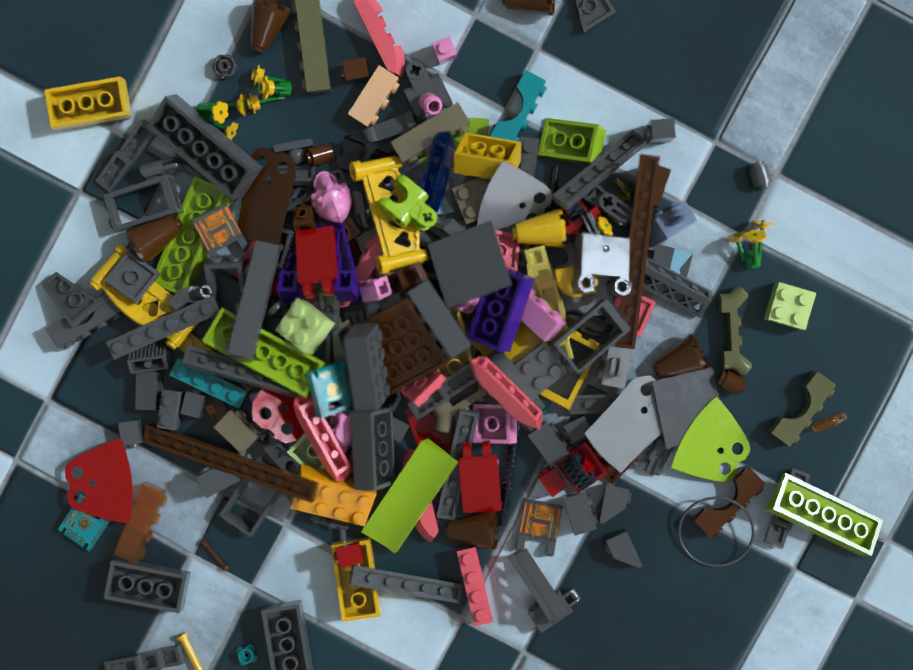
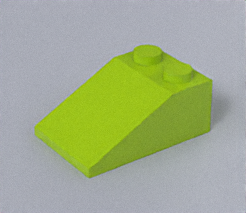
[538,118,607,166]

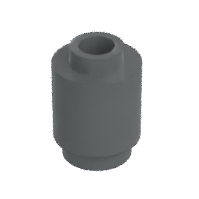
[748,160,772,190]

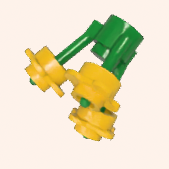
[246,65,292,114]

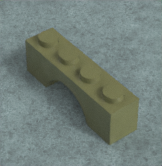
[768,371,836,447]

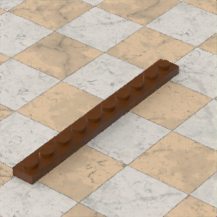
[615,154,660,349]
[143,423,319,503]

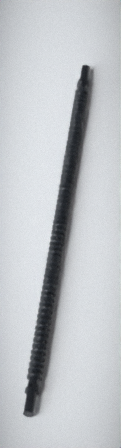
[498,165,560,526]

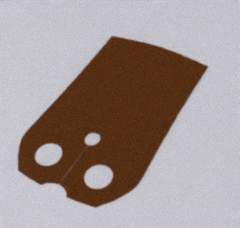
[238,147,296,245]

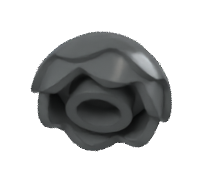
[212,54,237,78]

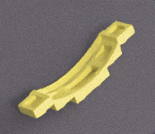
[524,245,574,362]

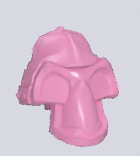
[311,171,352,224]

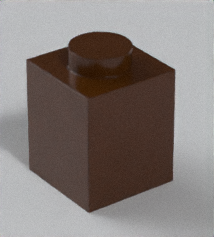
[340,57,370,84]

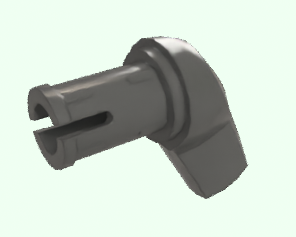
[168,285,212,311]

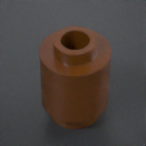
[303,144,334,167]
[716,370,747,395]

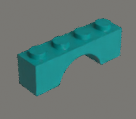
[490,70,547,141]
[170,357,250,409]

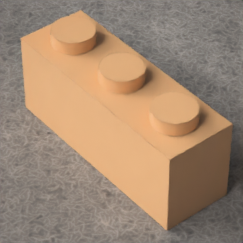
[348,65,400,128]

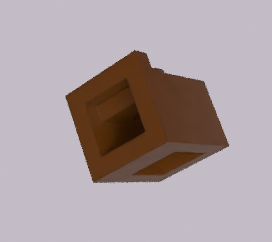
[293,203,317,232]
[343,217,362,242]

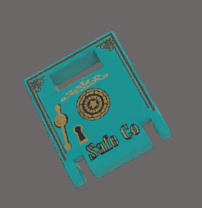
[306,361,354,418]
[58,493,111,552]

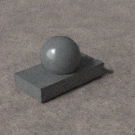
[274,138,314,165]

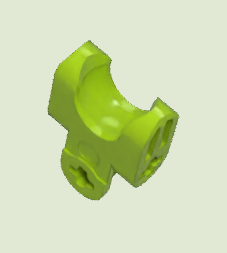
[377,175,437,231]

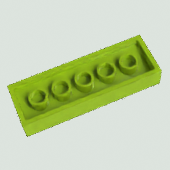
[155,176,231,294]
[202,308,325,398]
[361,439,458,554]
[765,473,883,556]

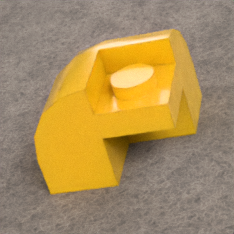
[553,265,598,297]

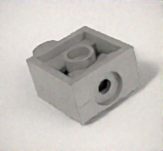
[596,346,632,389]

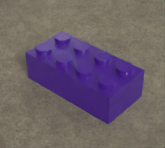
[467,266,535,352]

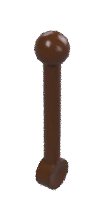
[201,539,229,572]

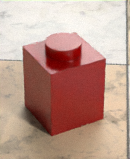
[538,466,568,497]
[333,541,364,568]

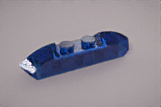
[421,130,455,221]

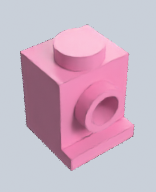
[359,276,392,302]

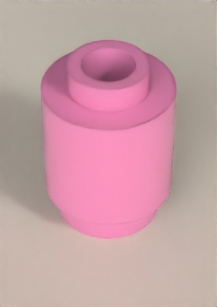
[419,92,442,115]

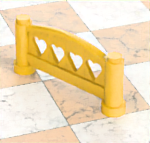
[349,156,428,275]
[89,244,200,350]

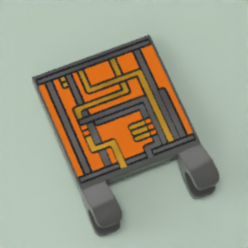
[191,202,249,258]
[516,498,563,557]

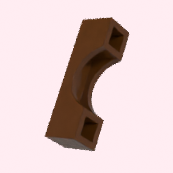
[692,466,766,538]

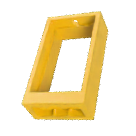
[539,331,599,410]

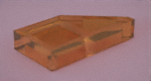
[811,412,847,433]

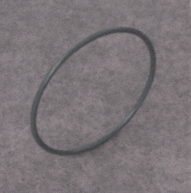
[678,496,755,567]

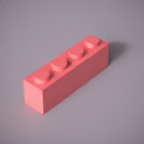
[457,545,493,627]

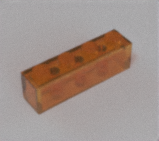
[113,482,168,564]

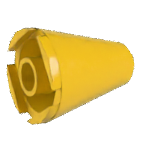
[512,209,566,248]

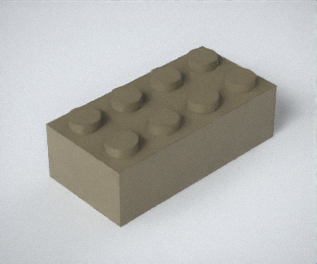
[391,102,470,167]

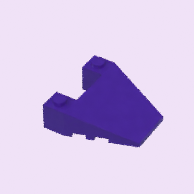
[277,222,360,302]

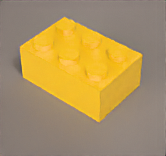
[454,132,521,179]

